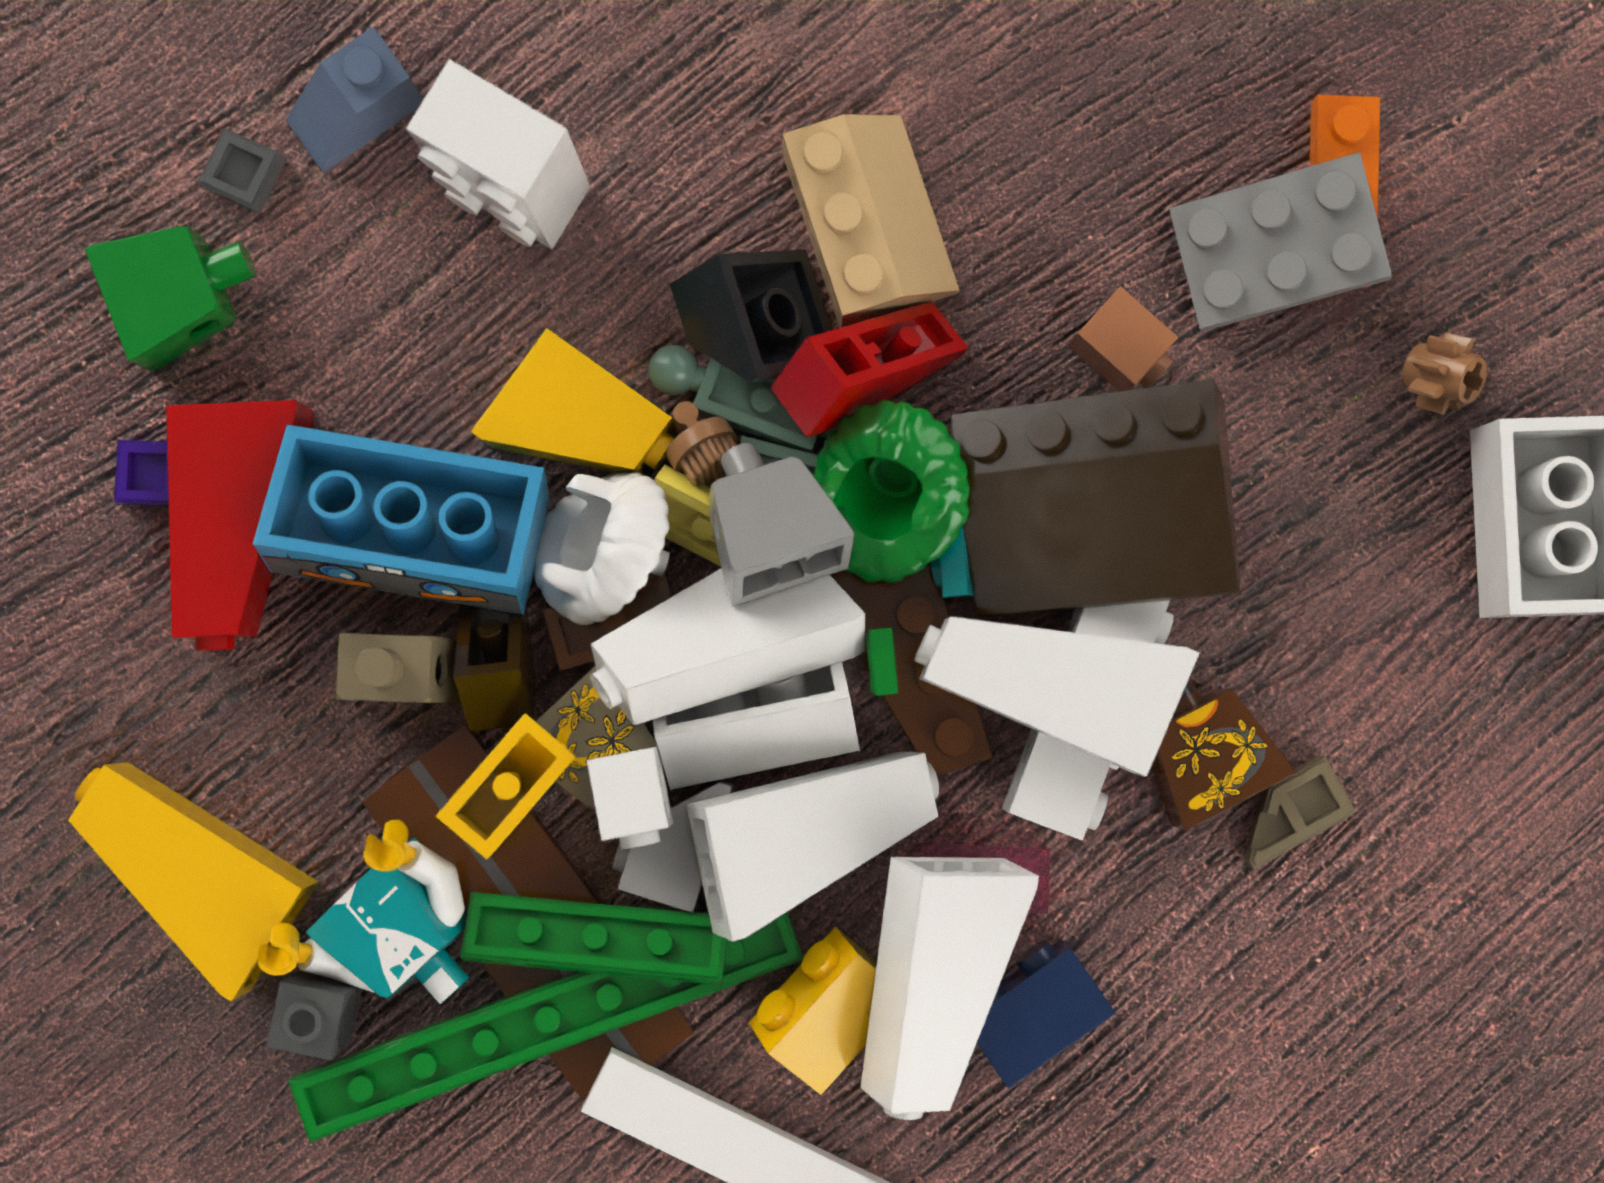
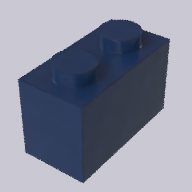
[977,939,1116,1089]

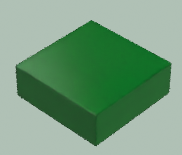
[866,628,899,696]

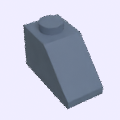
[286,26,424,173]

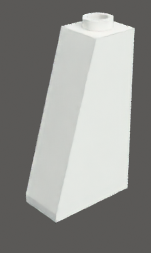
[590,568,865,725]
[914,617,1199,777]
[686,751,939,941]
[860,857,1039,1120]

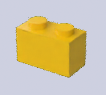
[748,927,877,1095]

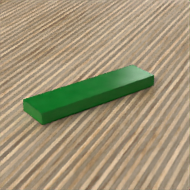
[460,892,728,985]

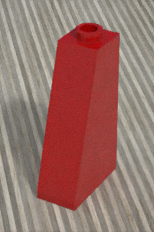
[166,400,313,651]

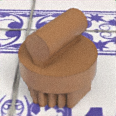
[666,401,737,488]

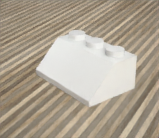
[653,662,860,790]

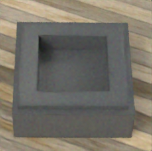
[197,128,287,215]

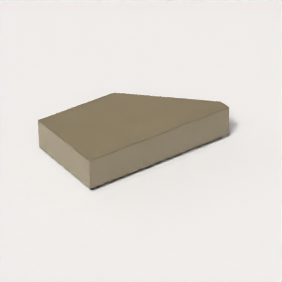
[1244,756,1357,869]

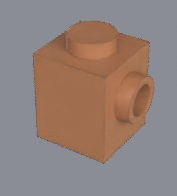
[1068,286,1179,392]

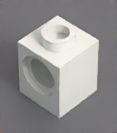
[587,746,673,849]

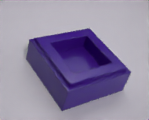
[114,440,169,507]

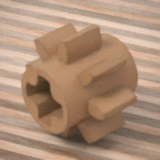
[1403,332,1487,415]

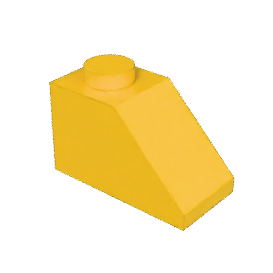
[436,713,576,860]

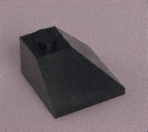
[669,249,832,382]

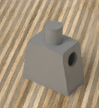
[710,443,854,607]

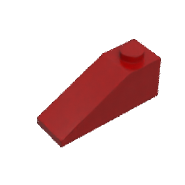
[770,301,968,438]

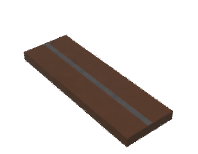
[362,723,695,1102]

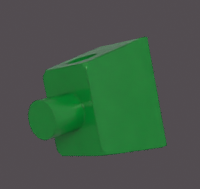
[84,226,257,372]

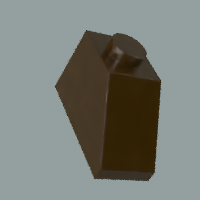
[453,603,536,732]

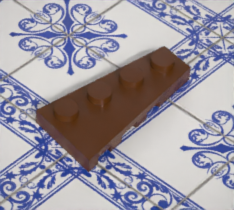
[830,562,993,775]

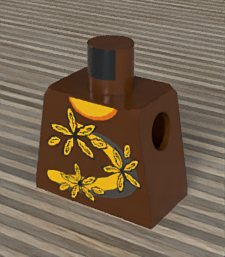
[1151,677,1295,831]

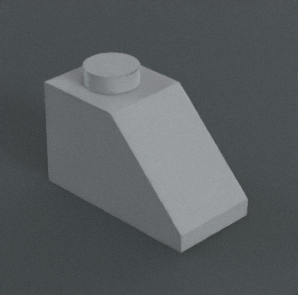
[612,780,734,913]

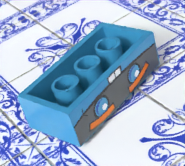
[253,425,550,615]

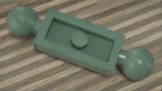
[648,345,838,453]

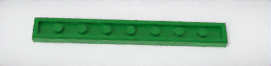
[288,912,803,1143]

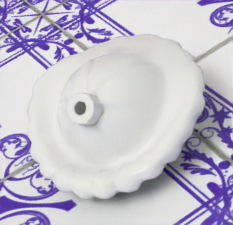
[534,471,670,625]

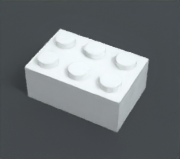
[406,59,590,249]
[1470,416,1604,618]

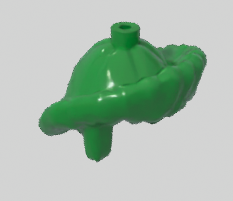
[812,400,970,583]

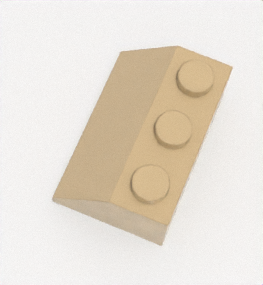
[782,114,960,328]

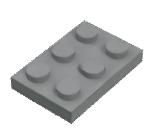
[1169,152,1392,332]

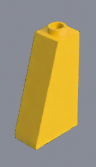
[68,762,319,1001]

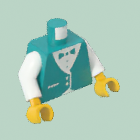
[258,820,470,1004]

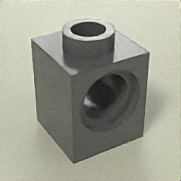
[266,970,362,1060]

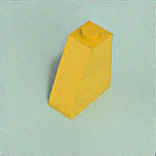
[471,328,675,474]

